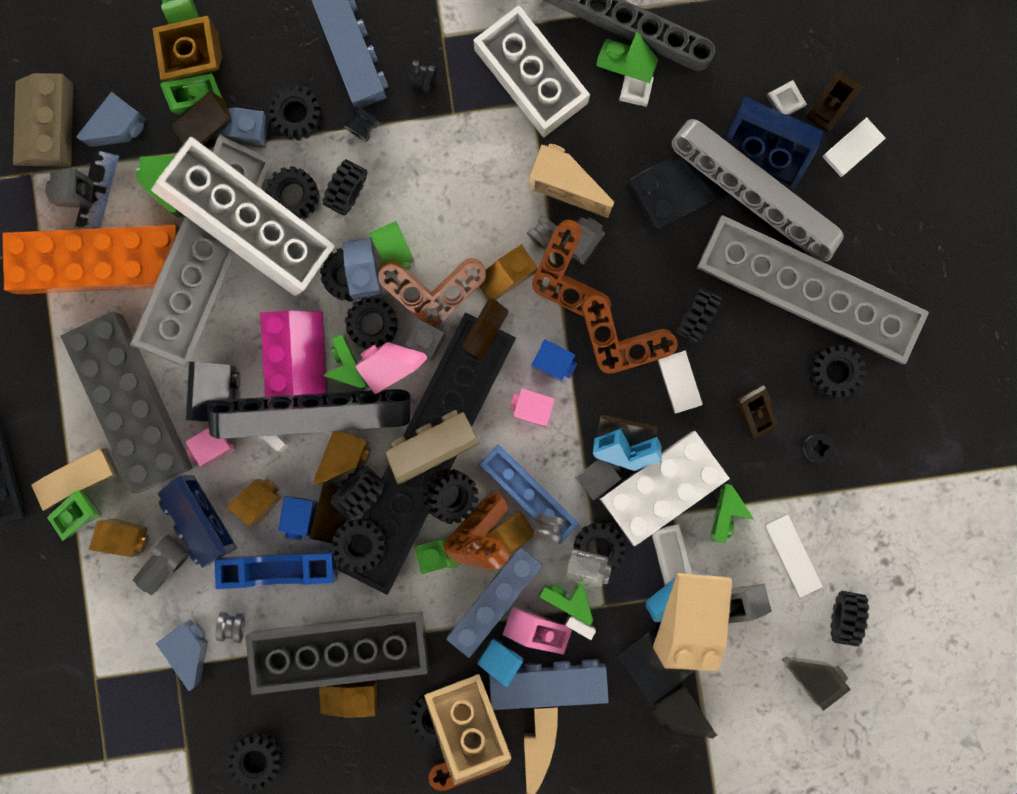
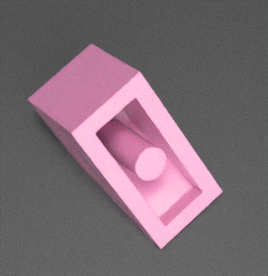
[355,342,428,394]
[503,607,572,655]

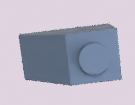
[76,92,146,147]
[210,108,270,148]
[343,237,382,299]
[155,620,207,691]

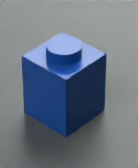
[531,339,577,382]
[278,496,317,540]

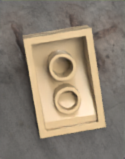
[529,144,614,218]
[653,573,732,671]
[424,674,511,785]

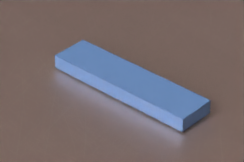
[478,444,580,544]

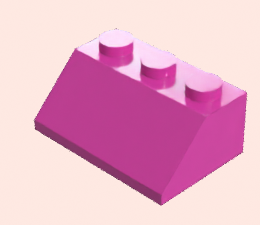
[260,310,328,397]

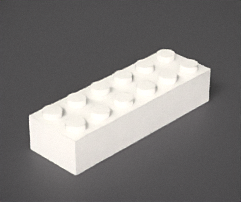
[151,137,335,296]

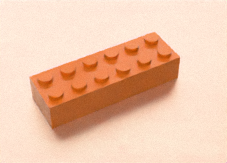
[3,225,179,295]

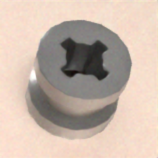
[526,215,557,251]
[533,513,566,542]
[216,612,245,643]

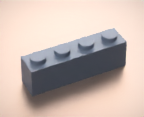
[312,0,388,108]
[446,546,542,658]
[490,659,608,710]

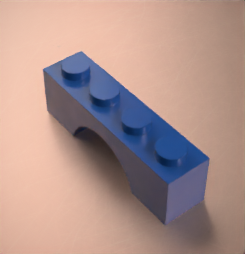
[214,551,338,589]

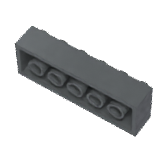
[61,311,193,493]
[245,611,429,695]

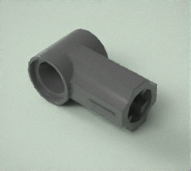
[133,534,189,595]

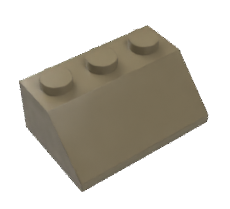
[13,73,74,167]
[385,410,480,484]

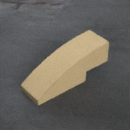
[31,449,119,511]
[524,706,558,794]

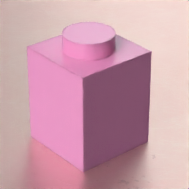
[509,388,554,427]
[185,428,236,467]

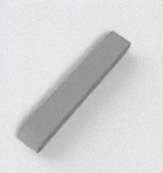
[672,119,843,262]

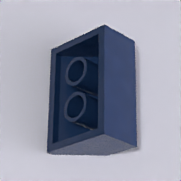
[724,97,823,192]
[157,475,238,568]

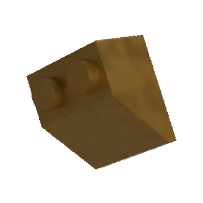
[152,16,222,82]

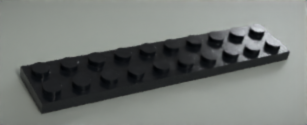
[336,312,516,595]

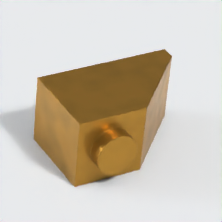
[479,244,538,300]
[313,431,371,484]
[226,478,282,526]
[485,511,534,554]
[89,518,148,557]
[319,680,378,718]

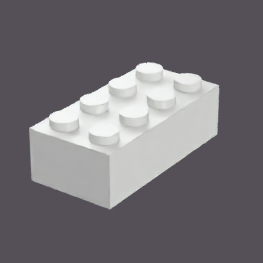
[474,5,590,138]
[599,431,729,546]

